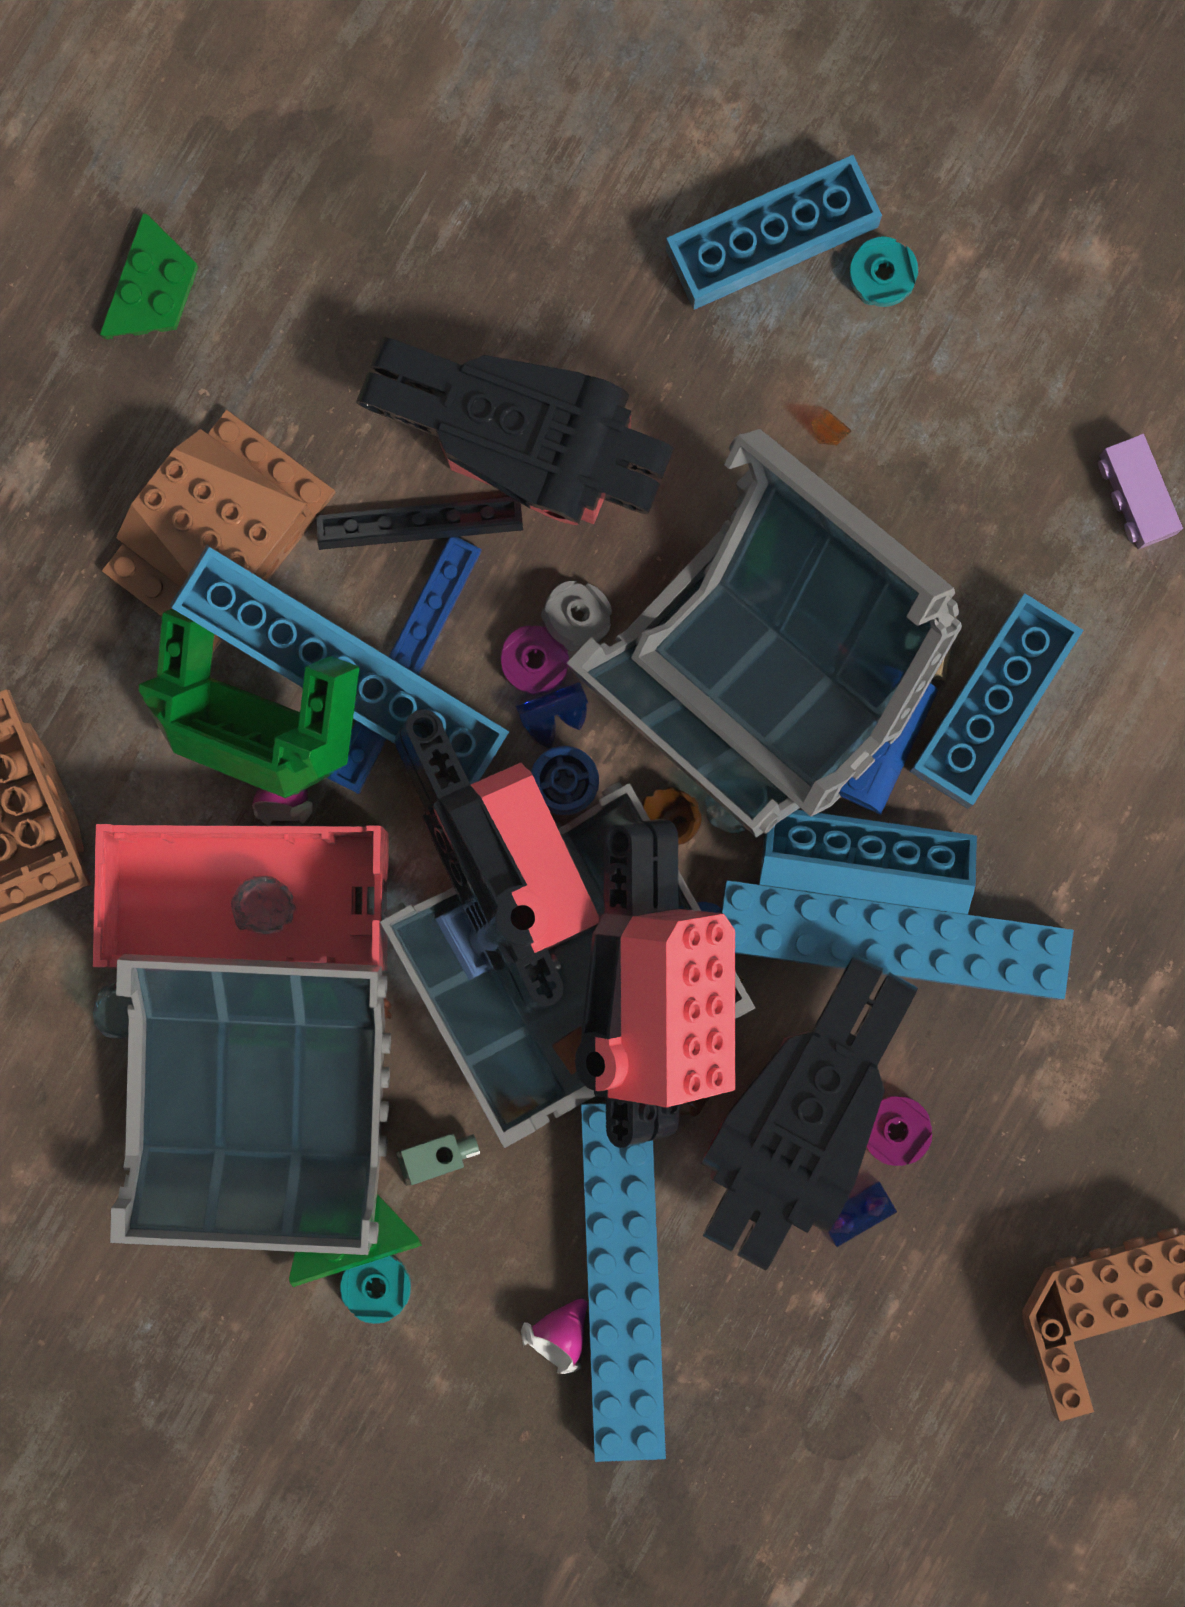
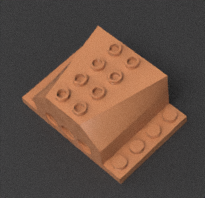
[102,410,336,653]
[0,689,91,923]

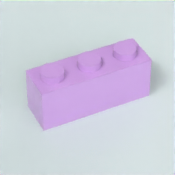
[1098,434,1183,550]

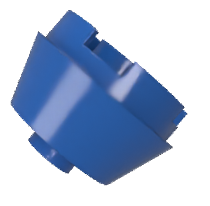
[531,746,599,815]

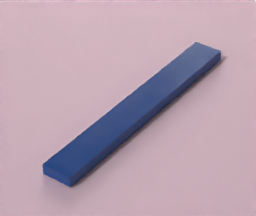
[328,537,482,794]

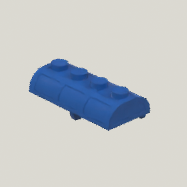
[831,662,938,815]

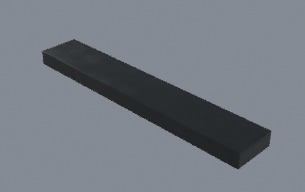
[316,497,523,550]

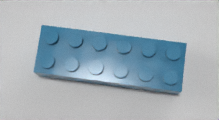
[666,155,882,310]
[909,593,1084,809]
[759,810,977,914]

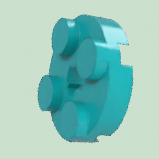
[849,237,918,307]
[340,1255,411,1324]

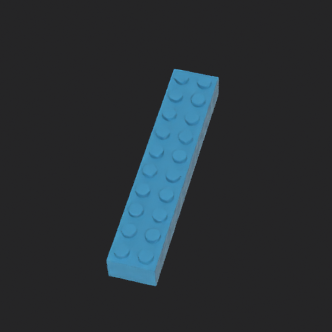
[170,545,509,785]
[721,880,1074,1000]
[581,1103,666,1462]

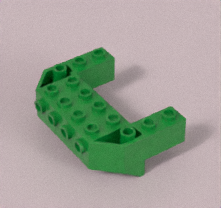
[138,609,359,798]

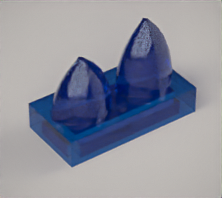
[516,682,589,748]
[828,1181,897,1247]

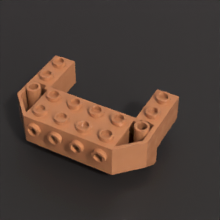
[1022,1227,1185,1422]

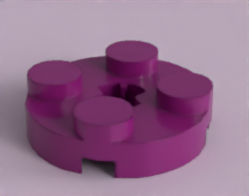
[501,625,569,695]
[867,1096,932,1166]

